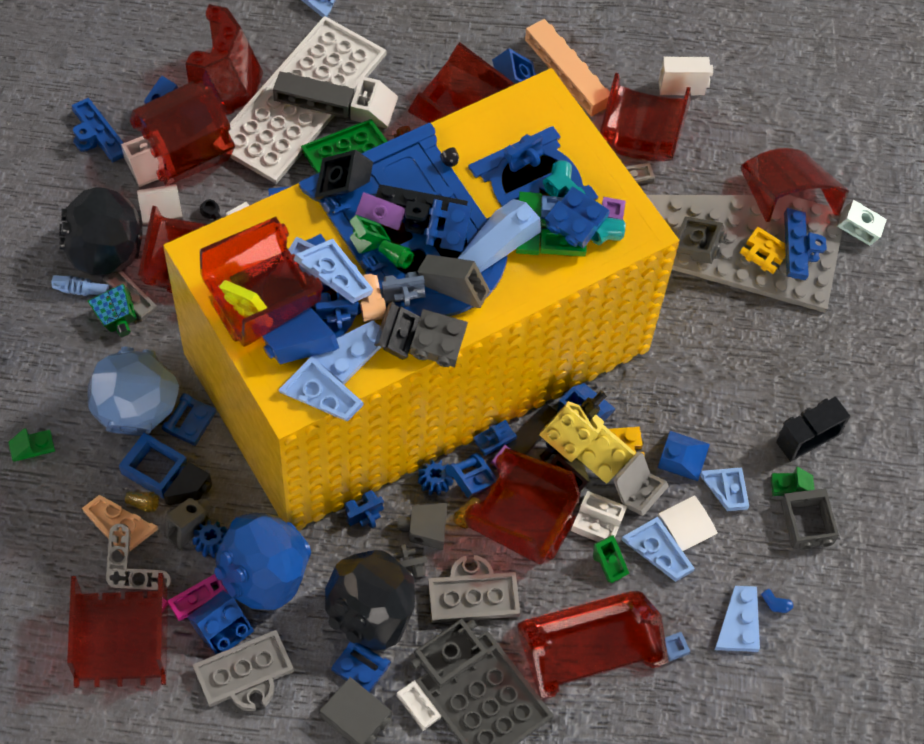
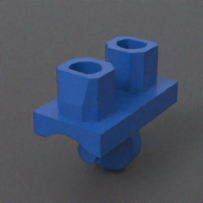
[503,134,545,173]
[315,292,359,329]
[473,420,517,456]
[344,490,384,529]

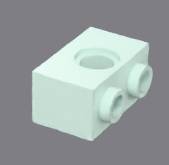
[837,200,887,246]

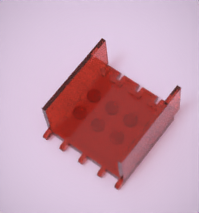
[67,573,168,688]

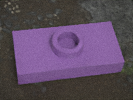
[356,192,405,230]

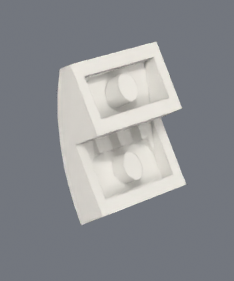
[571,491,627,542]
[657,495,717,551]

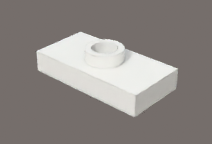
[396,680,441,731]

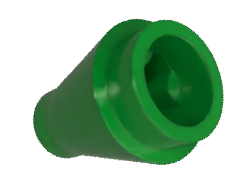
[378,240,414,269]

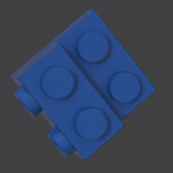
[545,186,610,249]

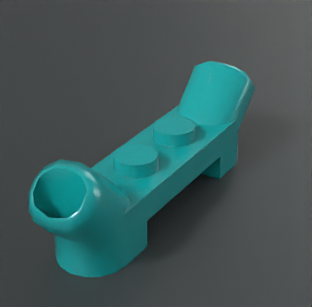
[543,160,626,245]

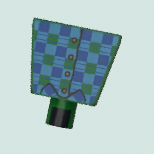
[88,284,136,337]

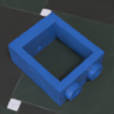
[119,433,188,499]

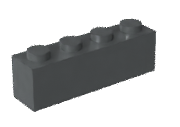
[273,71,354,118]

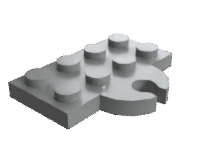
[428,555,520,623]
[193,630,294,711]

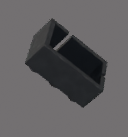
[776,396,850,462]

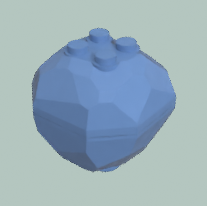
[88,347,179,436]

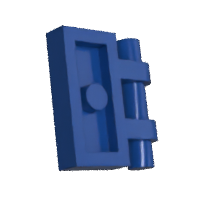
[424,199,472,252]

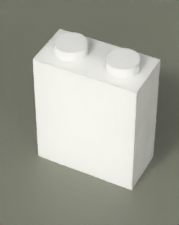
[658,57,713,95]

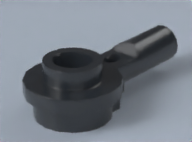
[200,199,223,221]

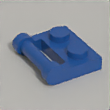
[162,393,216,446]
[446,453,499,498]
[331,642,391,693]

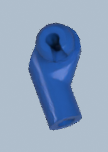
[761,589,793,613]

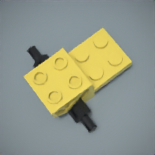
[539,390,635,484]

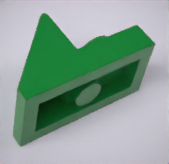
[350,215,391,254]
[8,428,55,462]
[770,467,815,496]
[593,535,630,583]

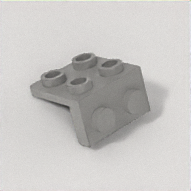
[614,452,669,516]

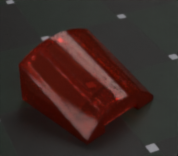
[600,73,691,161]
[740,148,849,222]

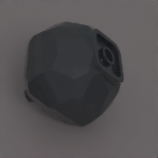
[59,187,142,275]
[325,550,415,650]

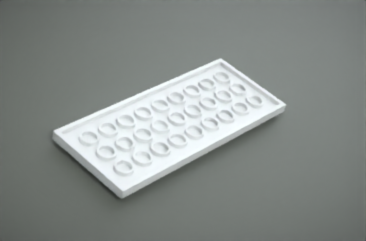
[212,16,387,184]

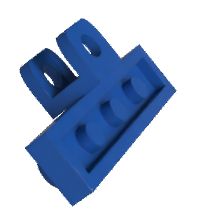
[72,98,124,163]
[784,208,827,280]

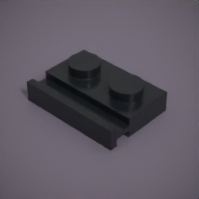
[374,302,420,360]

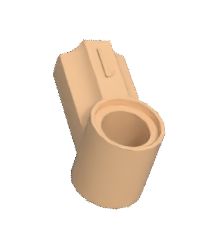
[360,274,386,322]

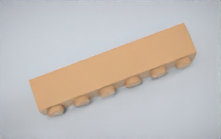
[525,19,611,117]

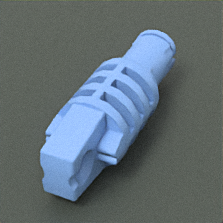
[51,275,109,297]

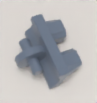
[382,272,426,307]

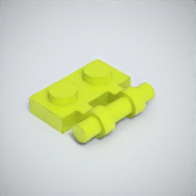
[219,280,272,324]

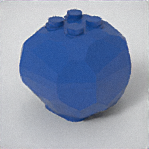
[214,513,311,610]

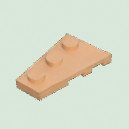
[82,495,158,556]

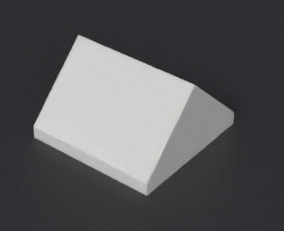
[137,184,183,225]

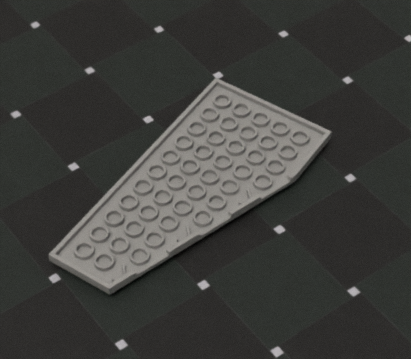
[646,195,843,313]

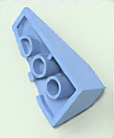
[458,199,541,273]

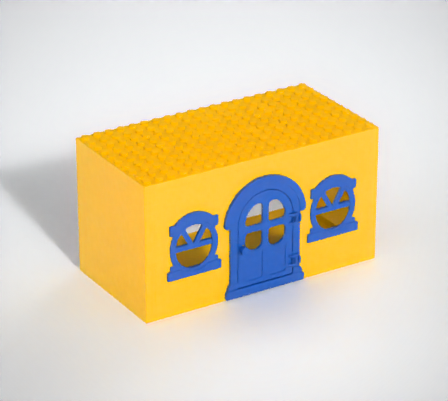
[163,68,680,531]

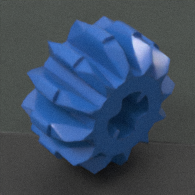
[418,459,453,496]
[192,520,227,558]

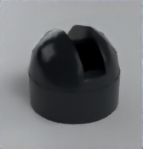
[440,147,459,167]

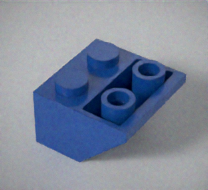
[557,383,616,421]
[187,590,254,655]

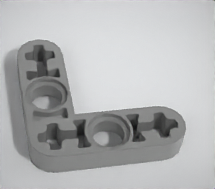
[106,524,172,590]

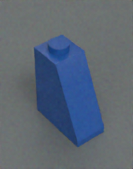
[262,306,339,364]

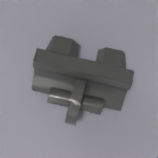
[393,544,427,578]

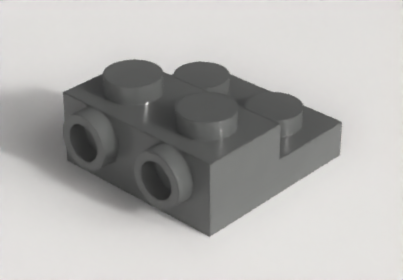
[676,216,727,264]
[410,309,468,367]

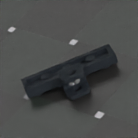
[376,184,468,234]

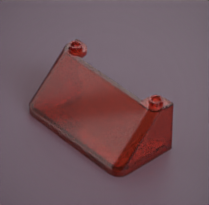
[517,591,669,699]

